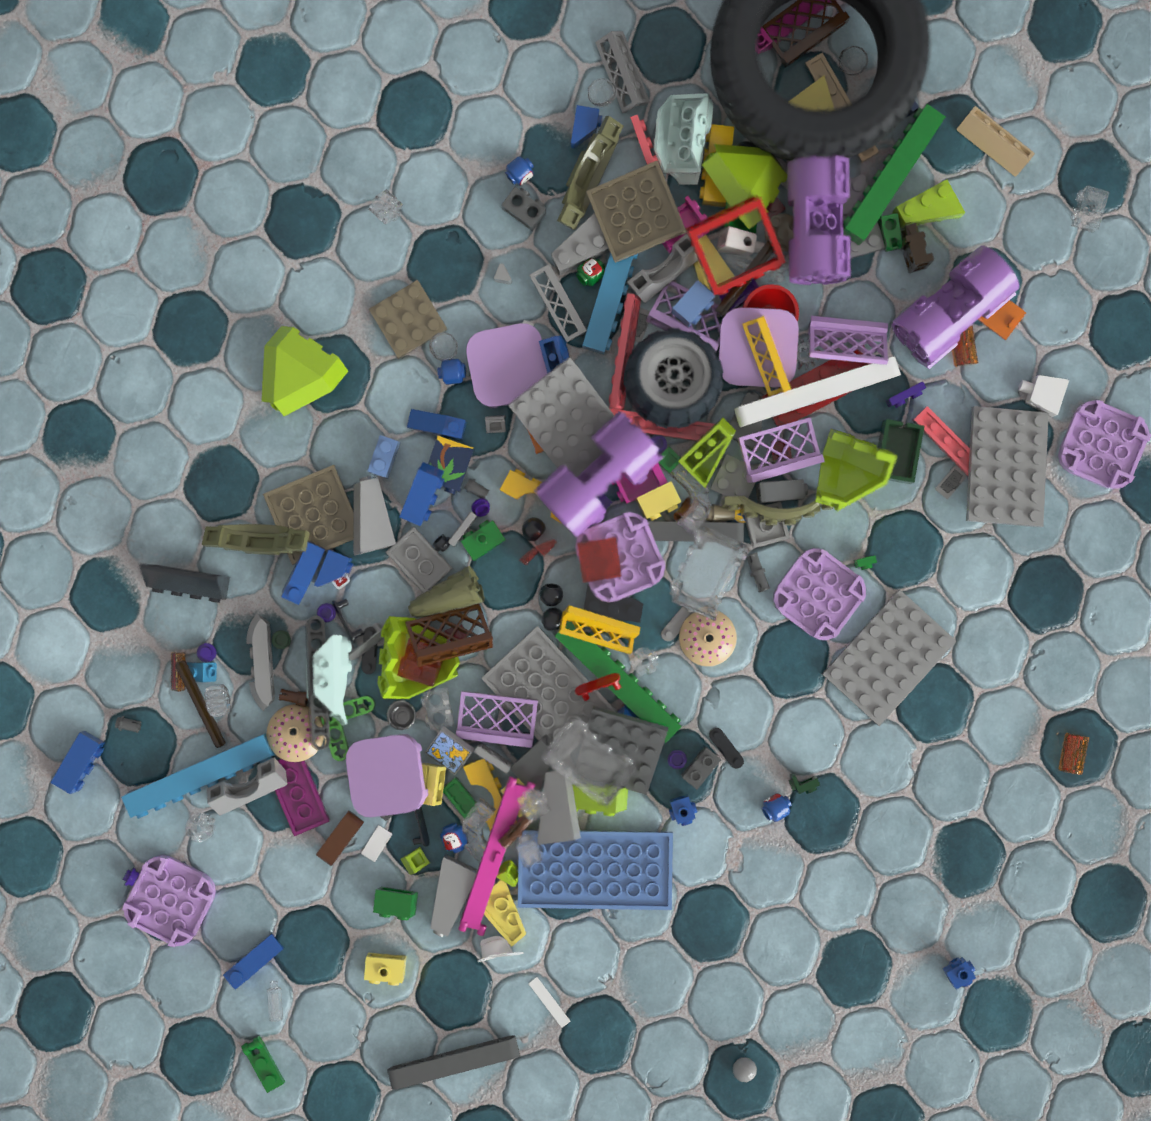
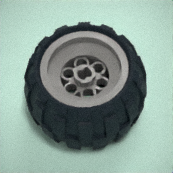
[624,328,723,428]

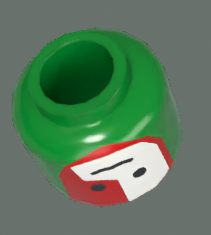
[576,258,605,286]

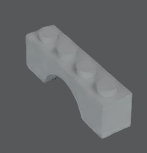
[628,233,705,303]
[207,758,287,816]

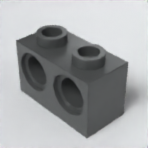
[501,187,546,231]
[681,746,721,789]

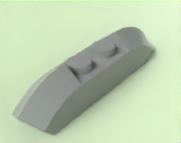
[246,614,275,711]

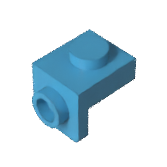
[186,662,217,682]

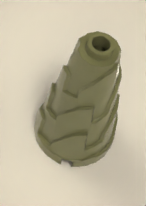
[408,566,485,618]

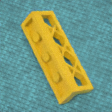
[742,315,791,396]
[559,605,640,654]

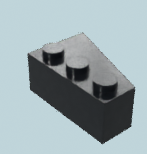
[584,584,643,623]

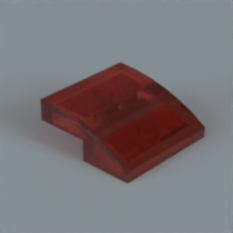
[577,537,621,583]
[520,539,557,566]
[397,638,443,687]

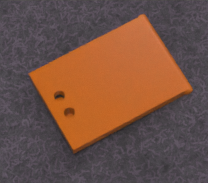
[978,300,1026,340]

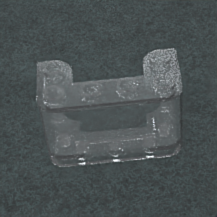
[669,526,748,620]
[540,718,636,806]

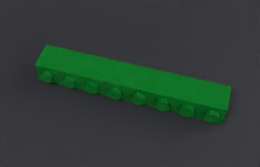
[843,104,946,245]
[555,621,682,743]

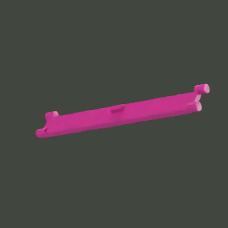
[459,777,535,936]

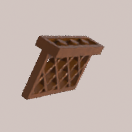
[762,0,850,68]
[405,603,493,667]

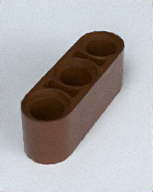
[316,811,364,866]

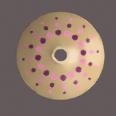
[679,609,737,666]
[267,704,324,762]

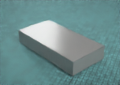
[448,512,478,547]

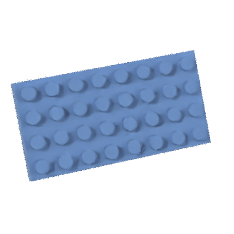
[518,829,673,910]

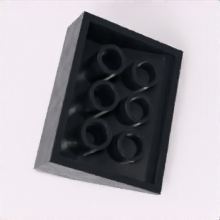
[139,564,230,603]

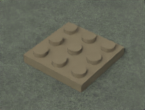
[369,280,448,359]

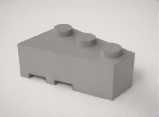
[551,213,610,275]

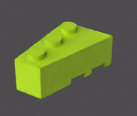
[892,179,965,228]
[678,417,736,488]
[572,783,628,816]

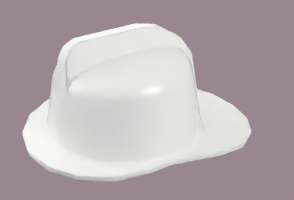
[478,936,524,962]

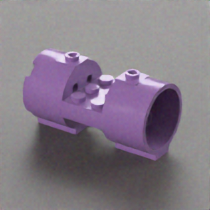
[787,155,850,285]
[891,245,1019,369]
[534,411,663,538]

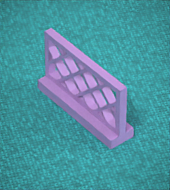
[646,281,729,351]
[808,316,888,365]
[738,417,824,483]
[456,691,538,748]

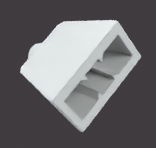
[717,227,765,257]
[1018,375,1069,417]

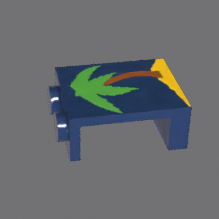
[428,436,475,495]

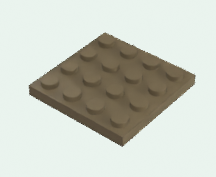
[586,160,686,263]
[263,465,354,565]

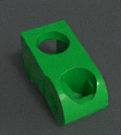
[878,213,902,252]

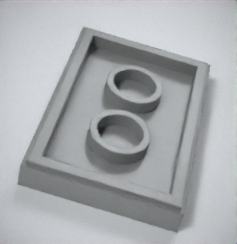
[386,526,453,593]

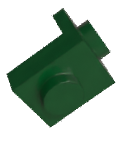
[788,773,820,794]

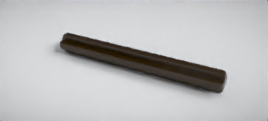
[716,237,781,316]
[175,661,226,748]

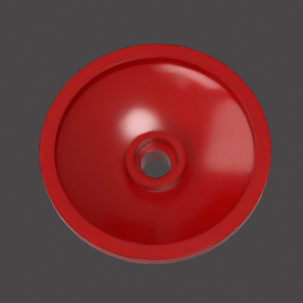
[742,284,799,322]

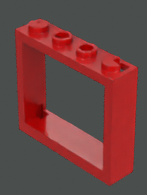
[685,195,786,296]

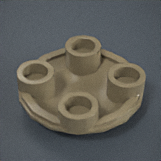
[765,214,794,252]

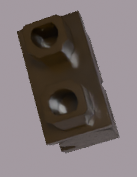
[900,223,934,273]

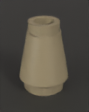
[706,504,735,522]

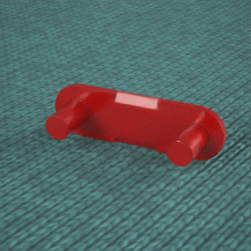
[575,673,621,701]

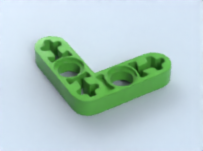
[321,696,376,761]

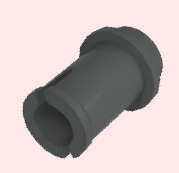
[464,479,489,499]
[115,716,142,733]

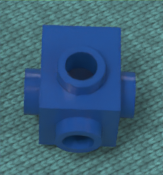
[669,794,698,826]
[942,957,976,990]

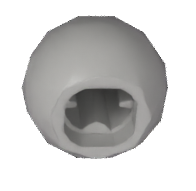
[733,1057,757,1082]

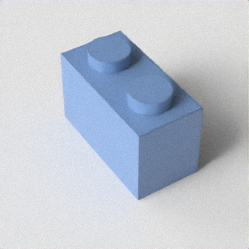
[671,280,715,328]
[368,435,401,479]

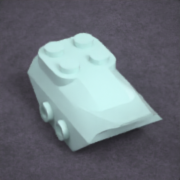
[654,93,713,185]
[306,635,352,725]

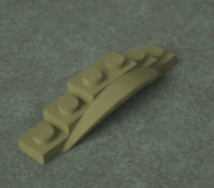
[557,116,624,230]
[721,496,833,526]
[202,524,310,555]

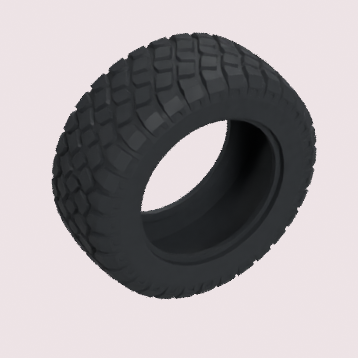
[710,0,930,161]

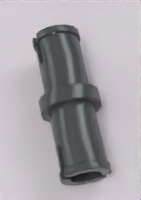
[746,553,770,592]

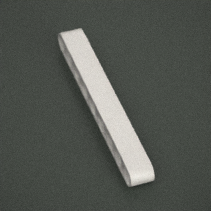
[734,356,901,427]

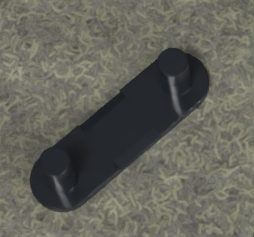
[332,599,364,644]
[361,627,378,674]
[709,728,744,769]
[413,807,429,847]

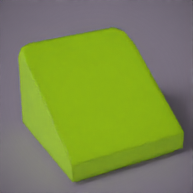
[401,847,430,875]
[497,860,518,887]

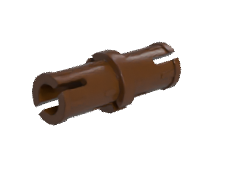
[498,812,534,849]

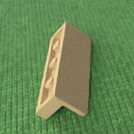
[957,106,1035,176]

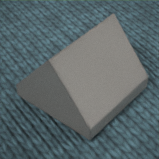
[494,263,512,285]
[485,415,506,433]

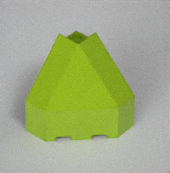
[702,144,788,229]
[261,326,348,417]
[815,429,897,512]
[377,616,460,699]

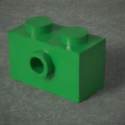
[461,520,506,561]
[373,886,418,920]

